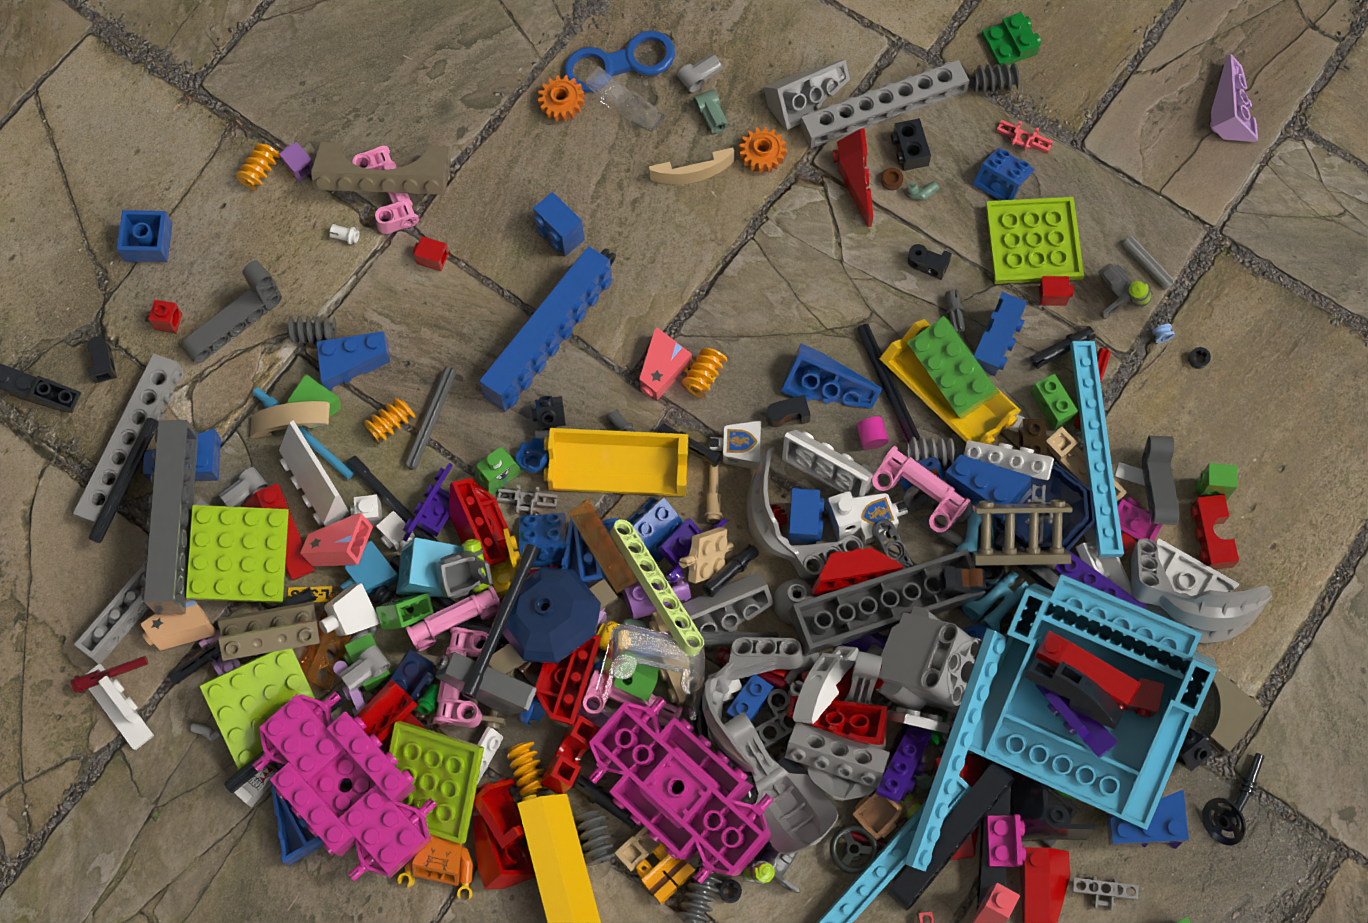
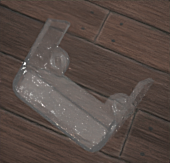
[596,624,705,720]

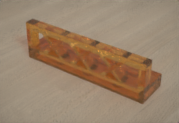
[568,498,637,593]
[300,592,353,690]

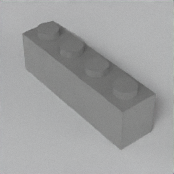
[677,572,774,659]

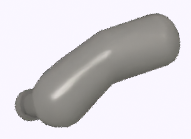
[349,626,376,643]
[190,723,219,741]

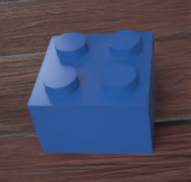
[533,192,585,256]
[117,210,173,262]
[788,488,824,546]

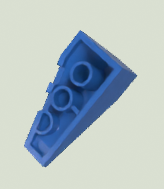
[781,343,882,408]

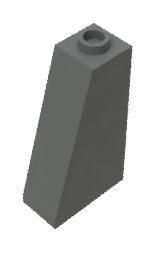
[435,652,537,716]

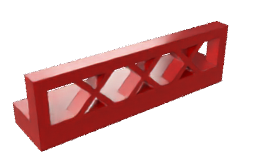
[353,679,417,742]

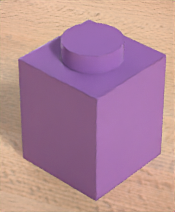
[279,142,314,182]

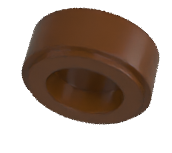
[881,168,903,191]

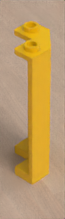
[879,319,1021,445]
[544,428,688,496]
[517,793,601,923]

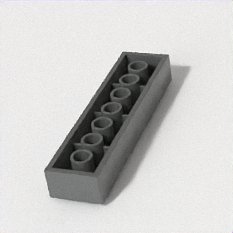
[141,420,198,615]
[788,549,985,656]

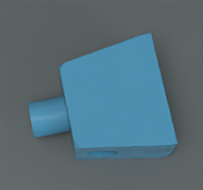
[340,541,398,597]

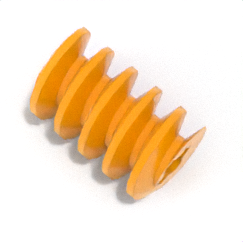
[236,143,281,191]
[682,348,727,399]
[364,397,416,444]
[507,742,546,797]

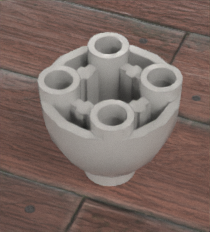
[772,578,818,625]

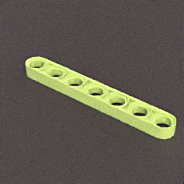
[610,520,704,656]

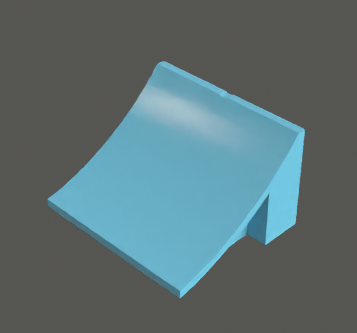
[968,574,1217,830]

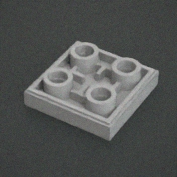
[887,707,950,733]

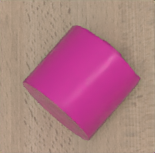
[856,416,889,450]

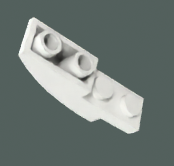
[793,646,859,724]

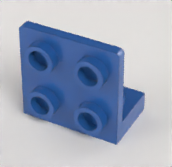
[973,148,1035,200]
[627,495,684,562]
[519,513,566,567]

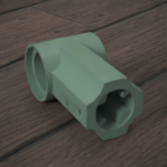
[693,89,728,134]

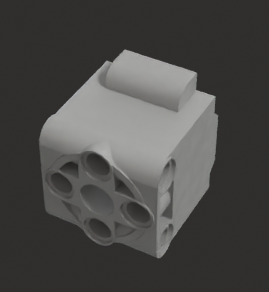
[878,606,982,713]

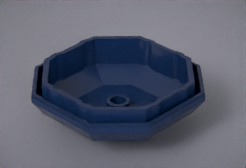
[994,463,1095,551]
[501,567,601,664]

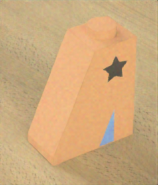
[141,599,218,651]

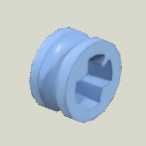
[1152,324,1175,343]

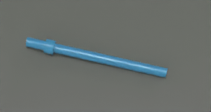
[252,387,354,480]

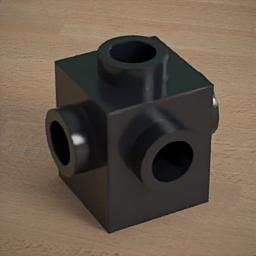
[531,396,566,430]
[1176,727,1213,771]

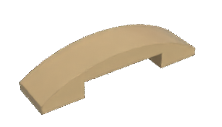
[649,148,734,184]
[250,401,330,438]
[1047,427,1127,502]
[615,788,684,872]

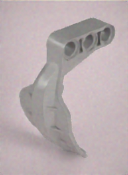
[746,447,863,581]
[1130,539,1272,643]
[702,637,803,772]
[808,651,886,801]
[724,712,838,854]

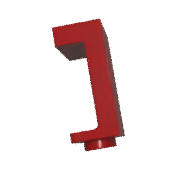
[474,778,527,849]

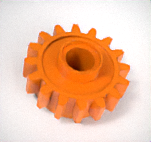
[538,75,585,122]
[739,127,787,174]

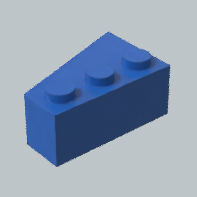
[974,292,1027,376]
[317,331,390,391]
[143,429,221,483]
[946,455,1032,521]
[561,511,608,588]
[271,784,324,866]
[1107,789,1189,846]

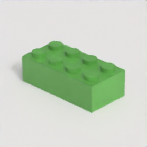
[907,316,1000,419]

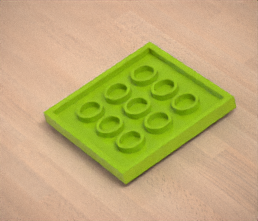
[985,197,1084,284]
[186,505,289,603]
[199,648,315,770]
[389,721,484,844]

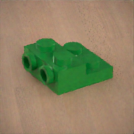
[981,12,1041,68]

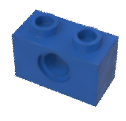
[726,675,774,723]

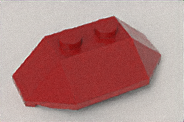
[449,478,512,566]
[811,548,903,596]
[535,635,601,726]

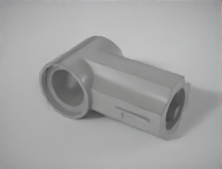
[677,54,722,93]
[219,467,268,507]
[339,645,391,692]

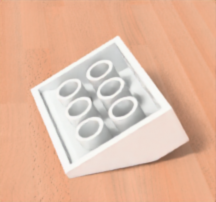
[279,420,351,527]
[782,430,875,498]

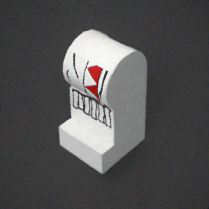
[234,763,279,808]

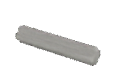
[1123,236,1175,289]

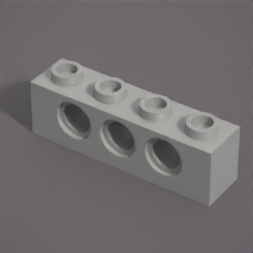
[785,722,890,789]

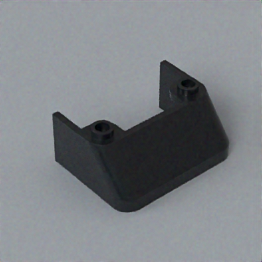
[1010,770,1095,840]

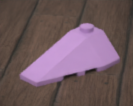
[1210,54,1258,142]

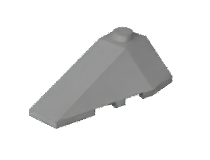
[763,59,850,130]

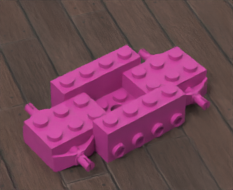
[252,691,437,881]
[588,696,774,884]

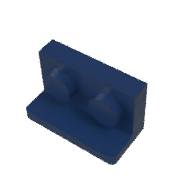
[384,649,435,707]

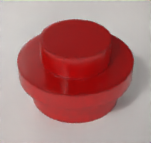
[1121,533,1135,556]

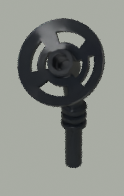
[1202,753,1265,846]

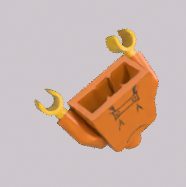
[397,834,473,899]

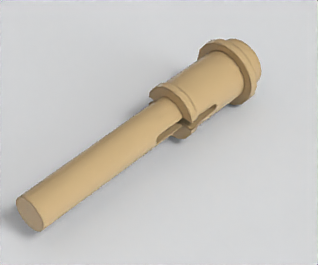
[704,452,723,524]

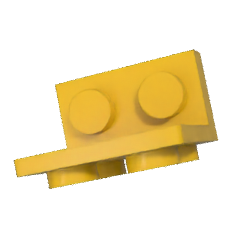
[489,528,521,598]

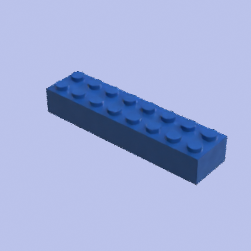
[479,246,613,412]

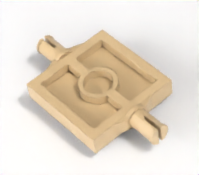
[679,527,734,583]

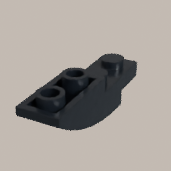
[0,363,82,413]
[1025,658,1123,730]

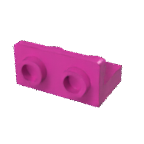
[1118,496,1163,541]
[986,814,1026,867]

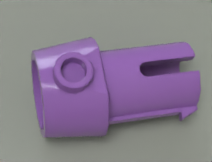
[622,570,691,619]

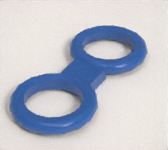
[564,30,675,92]

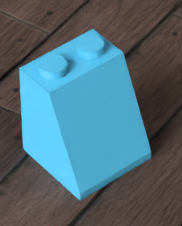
[396,538,463,598]

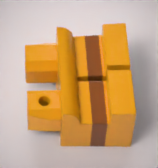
[636,843,695,905]

